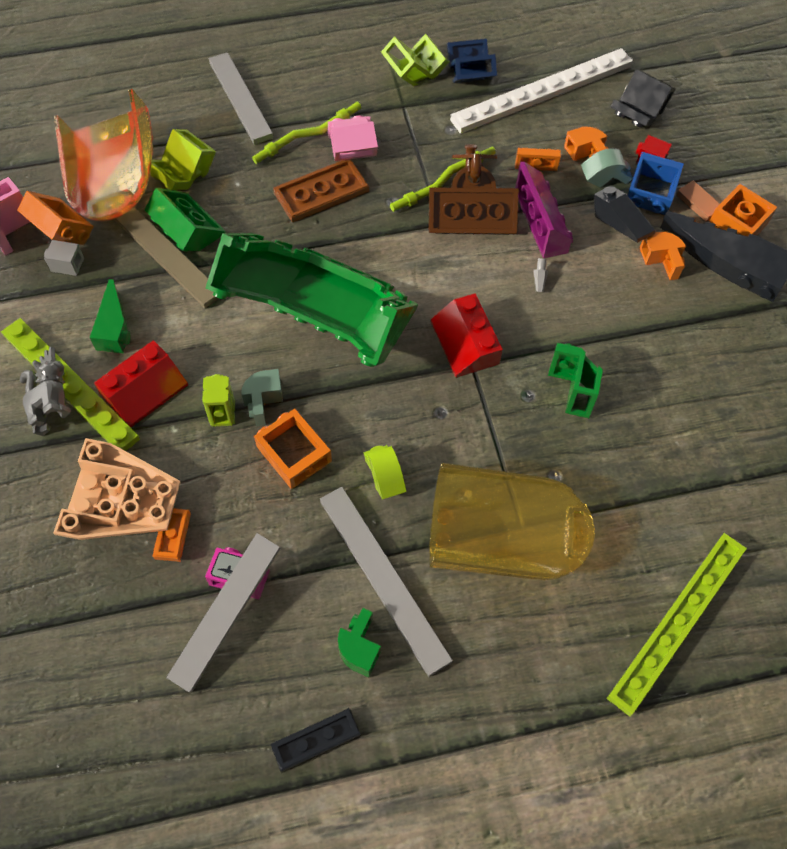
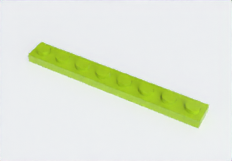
[1,318,140,451]
[606,533,747,716]

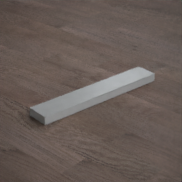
[209,52,273,145]
[166,533,281,693]

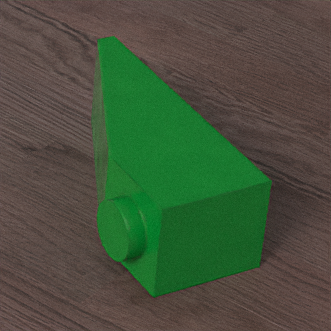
[90,279,131,354]

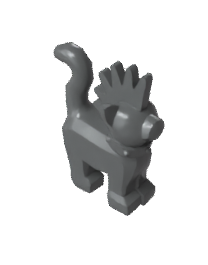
[20,347,71,436]

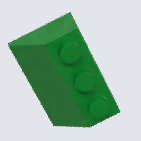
[144,188,226,252]

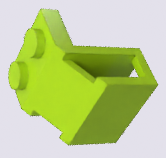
[381,34,449,86]
[143,129,216,191]

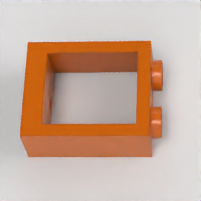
[17,191,94,245]
[254,409,332,489]

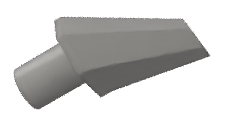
[533,258,548,292]

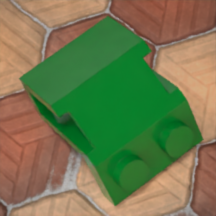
[548,343,603,418]

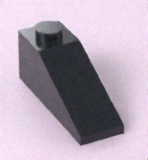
[594,186,655,243]

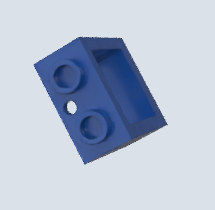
[627,152,684,215]

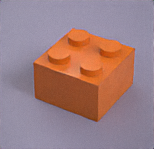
[709,184,777,237]

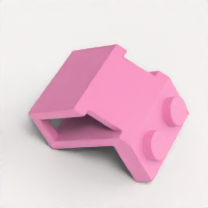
[328,115,378,161]
[0,177,30,256]

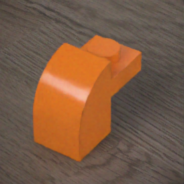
[564,127,608,161]
[639,232,686,280]

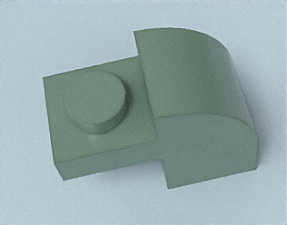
[581,148,633,188]
[241,369,283,426]

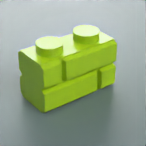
[202,374,235,426]

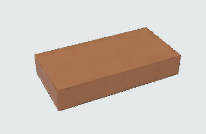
[676,180,720,222]

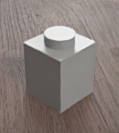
[44,240,84,276]

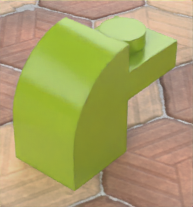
[363,445,406,500]

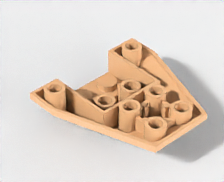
[54,438,180,540]

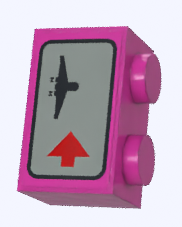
[205,547,270,600]

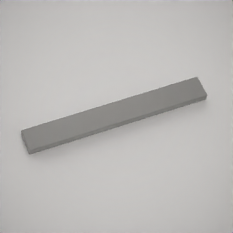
[320,487,452,677]

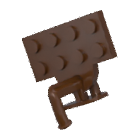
[429,144,519,234]

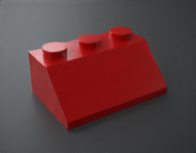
[430,293,503,378]
[94,340,188,428]

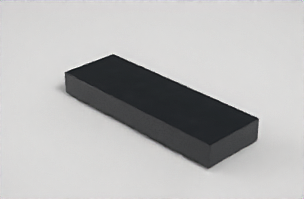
[270,708,361,773]

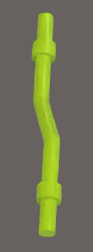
[252,102,362,164]
[390,147,496,212]

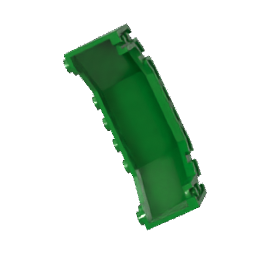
[205,233,418,367]

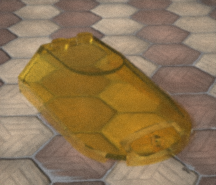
[429,463,595,580]

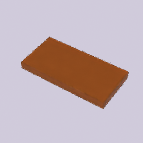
[273,159,369,223]

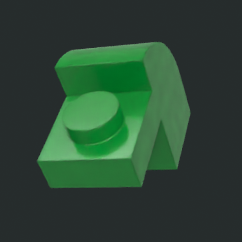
[338,608,381,678]

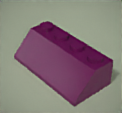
[515,162,573,259]

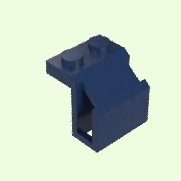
[447,38,497,83]

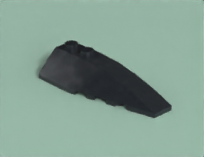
[660,211,787,302]

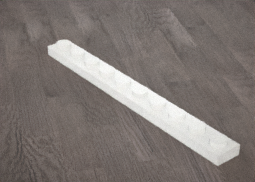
[451,48,633,134]

